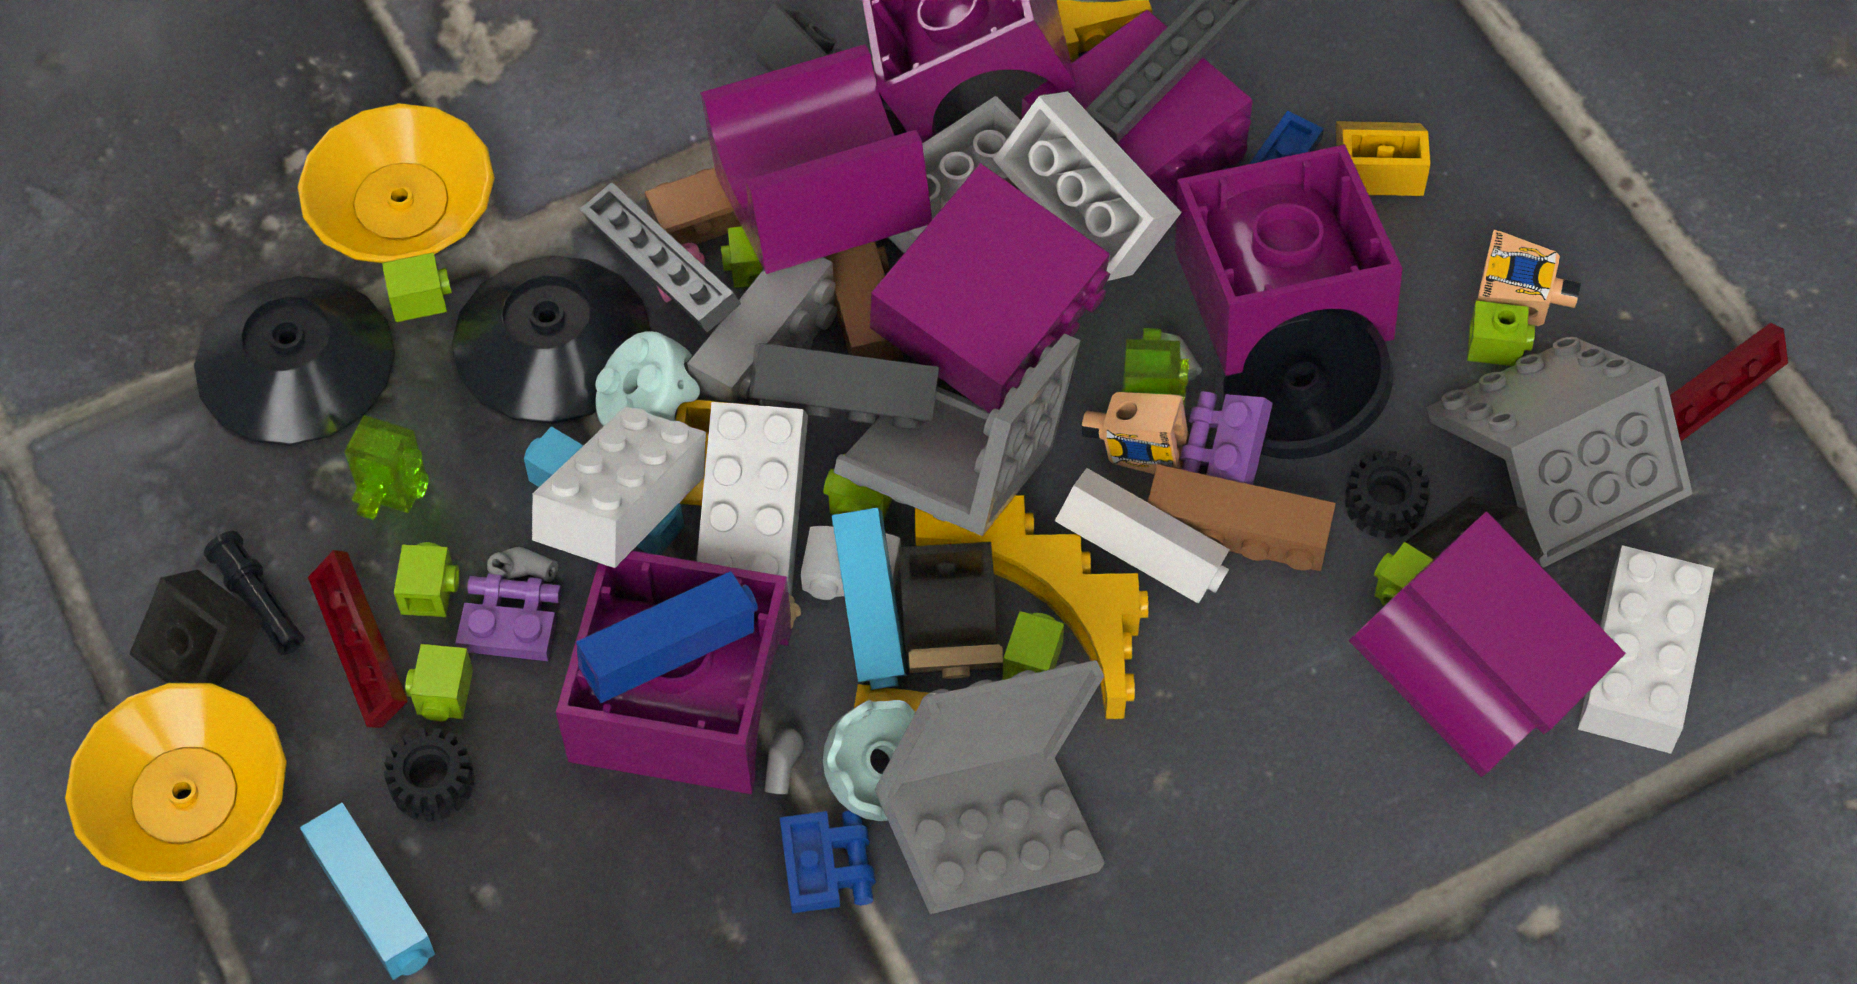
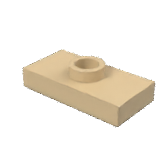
[908,644,1003,679]

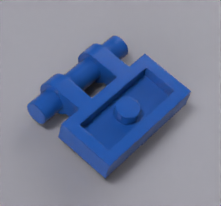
[779,810,876,913]

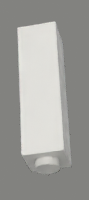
[1055,468,1230,604]

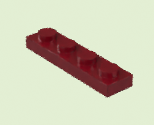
[1670,323,1788,441]
[308,550,408,728]

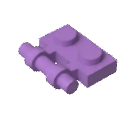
[1180,391,1273,485]
[455,573,562,661]

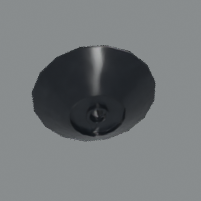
[452,256,651,424]
[194,276,395,446]

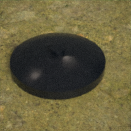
[1215,309,1394,459]

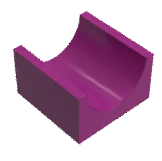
[862,0,1077,143]
[700,44,932,274]
[1175,145,1403,376]
[1348,511,1626,777]
[556,551,792,794]

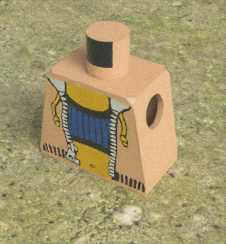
[1477,230,1581,326]
[1082,392,1189,474]

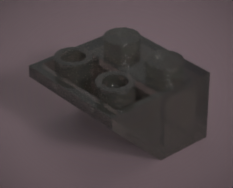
[899,542,997,655]

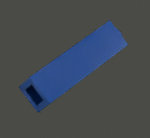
[576,571,758,703]

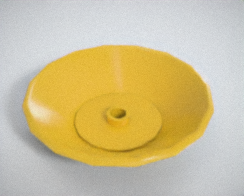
[297,103,495,263]
[65,683,287,881]

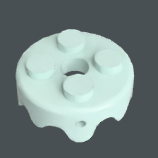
[595,331,700,427]
[823,700,915,821]

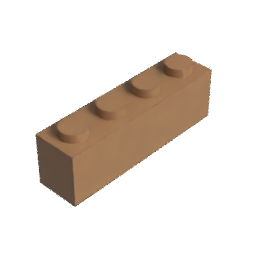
[645,168,741,245]
[824,241,904,361]
[1148,464,1336,571]

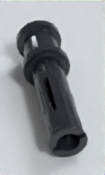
[204,531,305,655]

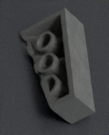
[747,3,905,135]
[748,343,939,429]

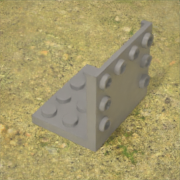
[834,334,1081,536]
[1426,337,1693,568]
[874,660,1105,914]

